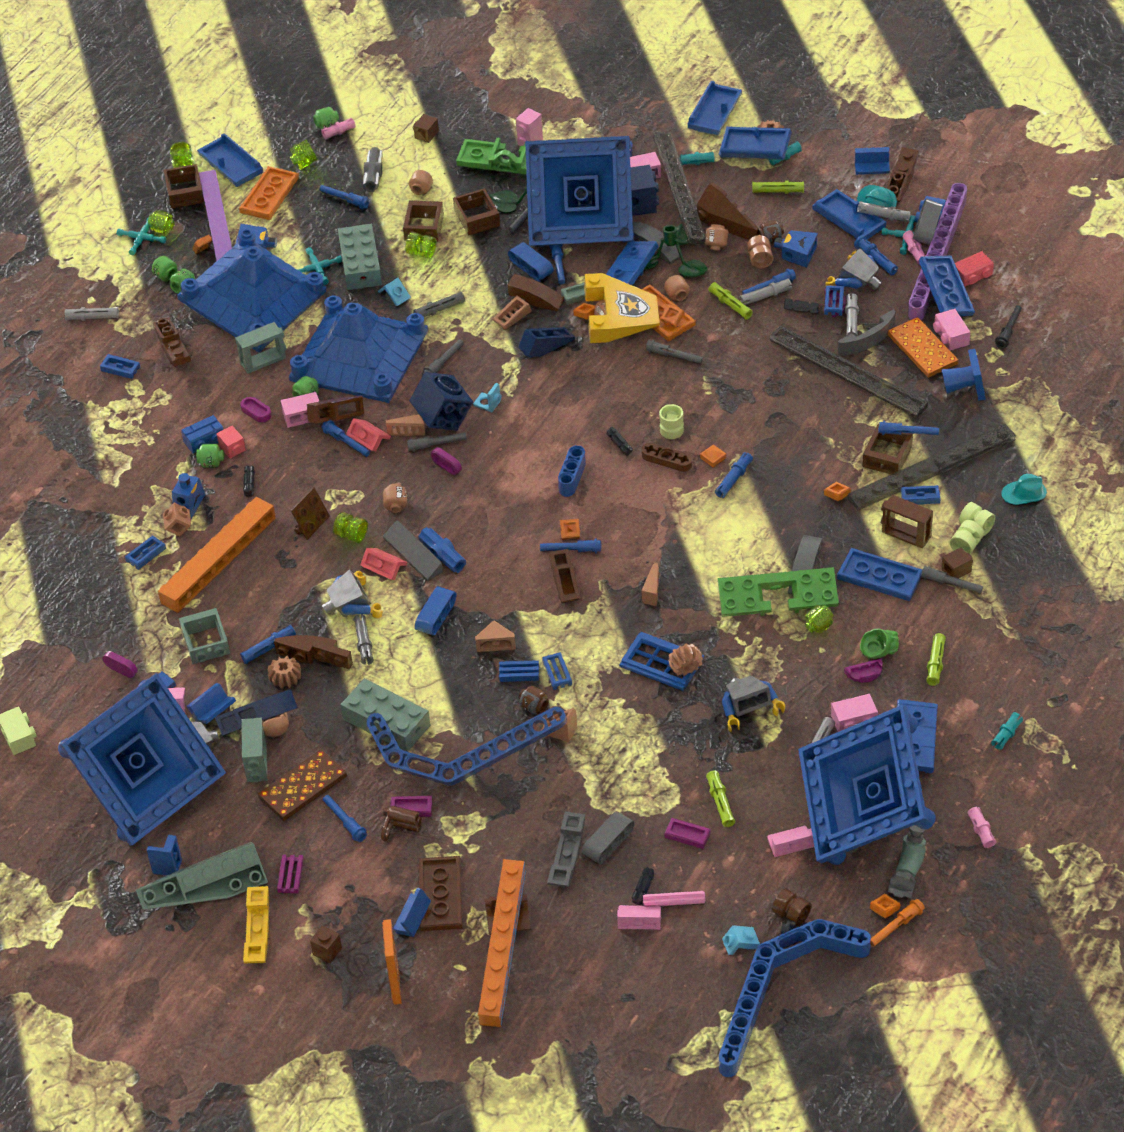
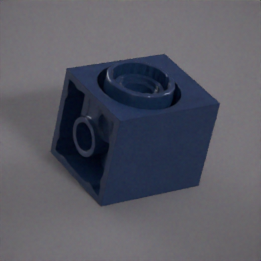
[631,164,659,216]
[409,372,473,431]

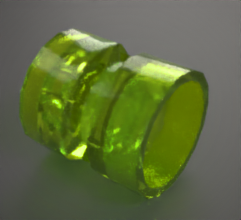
[170,142,194,172]
[405,232,436,259]
[333,512,368,543]

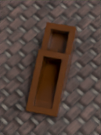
[508,274,564,312]
[307,396,364,423]
[549,549,580,603]

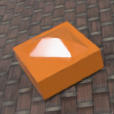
[192,235,212,254]
[573,303,595,320]
[660,304,685,327]
[700,444,726,468]
[824,482,851,501]
[560,519,580,540]
[870,894,900,919]

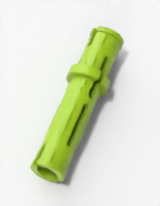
[752,180,804,194]
[709,282,753,320]
[926,633,946,686]
[706,771,735,827]

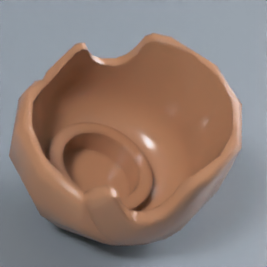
[263,713,289,737]

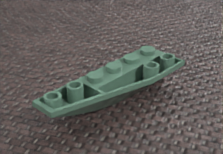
[136,842,268,910]

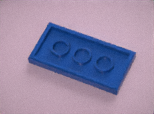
[919,256,975,316]
[837,548,923,601]

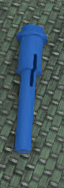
[320,185,370,209]
[549,244,565,284]
[742,269,796,295]
[321,420,370,457]
[878,420,939,435]
[540,538,601,553]
[323,795,367,842]

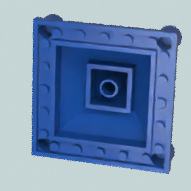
[525,136,634,247]
[177,228,326,353]
[289,296,428,403]
[58,673,226,845]
[798,705,935,865]

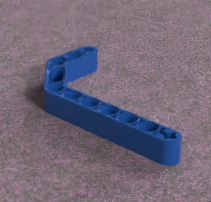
[367,707,567,786]
[719,919,871,1077]

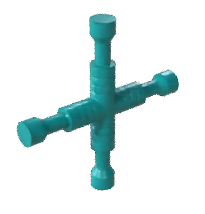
[882,215,915,255]
[117,217,166,255]
[296,247,343,285]

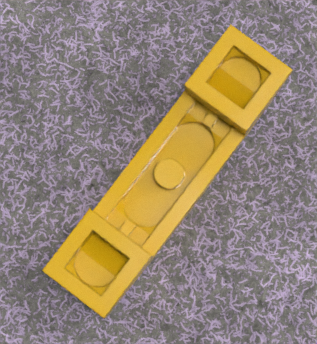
[243,886,269,964]

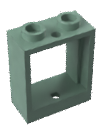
[235,322,287,374]
[179,608,230,664]
[242,718,267,782]

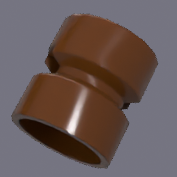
[772,889,812,926]

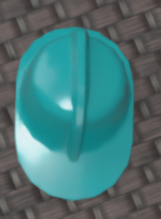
[857,185,897,208]
[1001,474,1047,505]

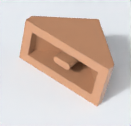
[475,621,516,652]
[541,708,577,743]

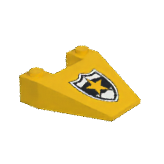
[584,273,660,343]

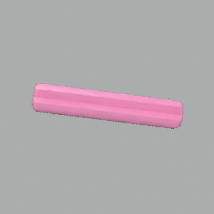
[643,891,705,906]

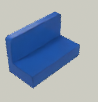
[854,147,890,175]
[187,683,236,724]
[147,835,182,876]
[393,888,431,937]

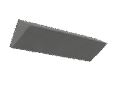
[383,520,443,581]

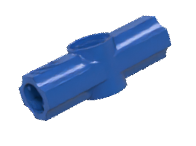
[418,527,466,573]

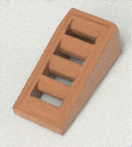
[493,296,532,330]
[386,414,425,436]
[642,563,659,606]

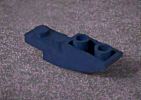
[215,689,298,736]

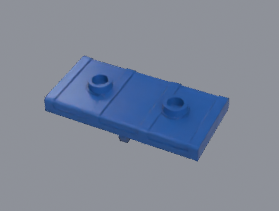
[687,81,742,135]
[719,127,791,160]
[197,133,263,187]
[812,189,886,239]
[606,241,659,285]
[897,699,938,773]

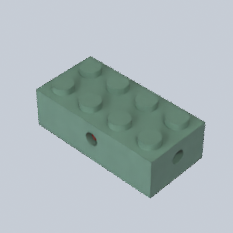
[338,224,382,290]
[340,678,431,752]

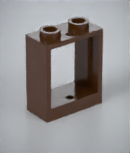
[164,164,204,208]
[453,188,500,236]
[403,200,444,242]
[862,424,913,476]
[880,495,933,549]

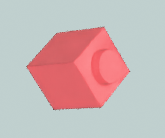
[216,426,246,459]

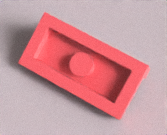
[346,418,391,451]
[360,548,408,580]

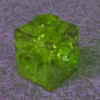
[289,139,318,170]

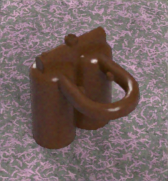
[381,806,422,842]

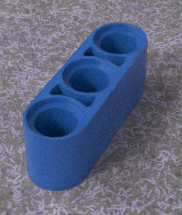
[508,242,554,281]
[558,445,586,497]
[415,586,457,636]

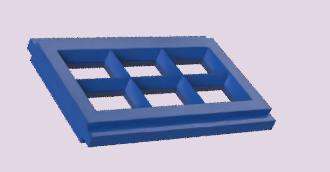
[619,632,704,691]

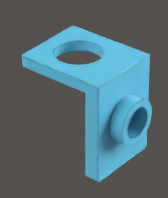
[378,278,411,306]
[473,383,502,412]

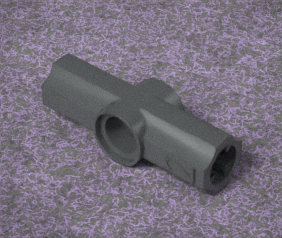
[363,147,383,192]

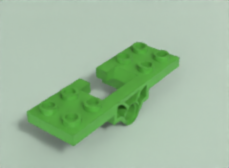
[456,138,526,174]
[718,567,839,617]

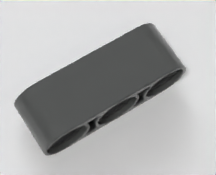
[913,199,943,245]
[582,811,635,864]

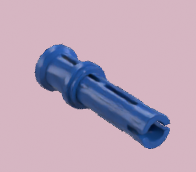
[854,235,898,275]

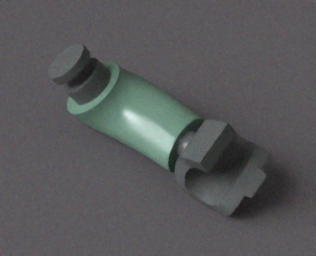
[887,825,926,898]

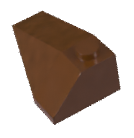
[697,182,759,240]

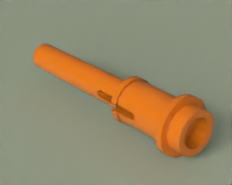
[870,899,924,947]

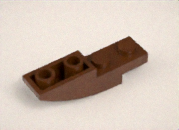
[886,147,919,202]
[153,318,191,367]
[274,635,353,670]

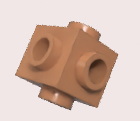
[163,503,191,536]

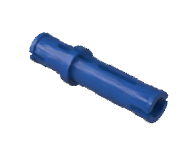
[715,452,753,498]
[240,625,296,664]

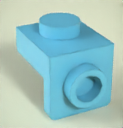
[722,926,760,955]

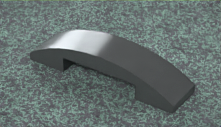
[633,222,683,265]
[838,309,896,356]
[788,535,823,594]
[547,812,585,888]

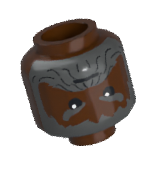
[759,220,784,244]
[519,686,549,715]

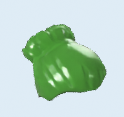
[860,628,899,659]

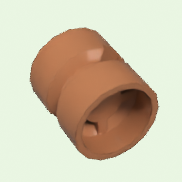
[747,235,773,269]

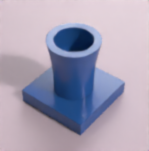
[942,349,986,401]

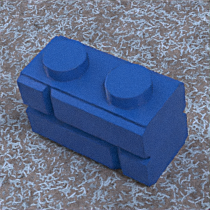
[181,415,224,454]

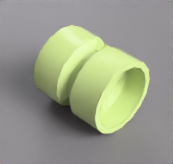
[659,404,684,439]
[959,502,995,536]
[950,520,984,554]

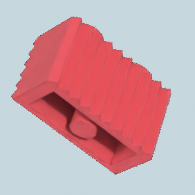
[955,251,994,287]

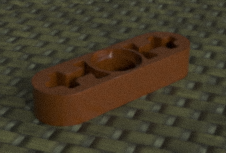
[641,443,692,472]

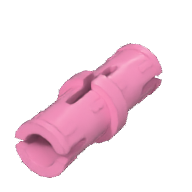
[321,118,356,140]
[902,230,926,265]
[968,807,996,848]

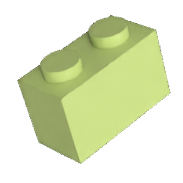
[0,707,37,755]

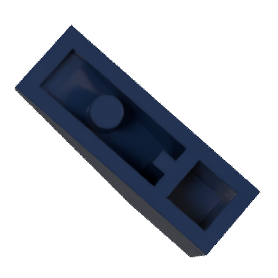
[518,327,575,358]

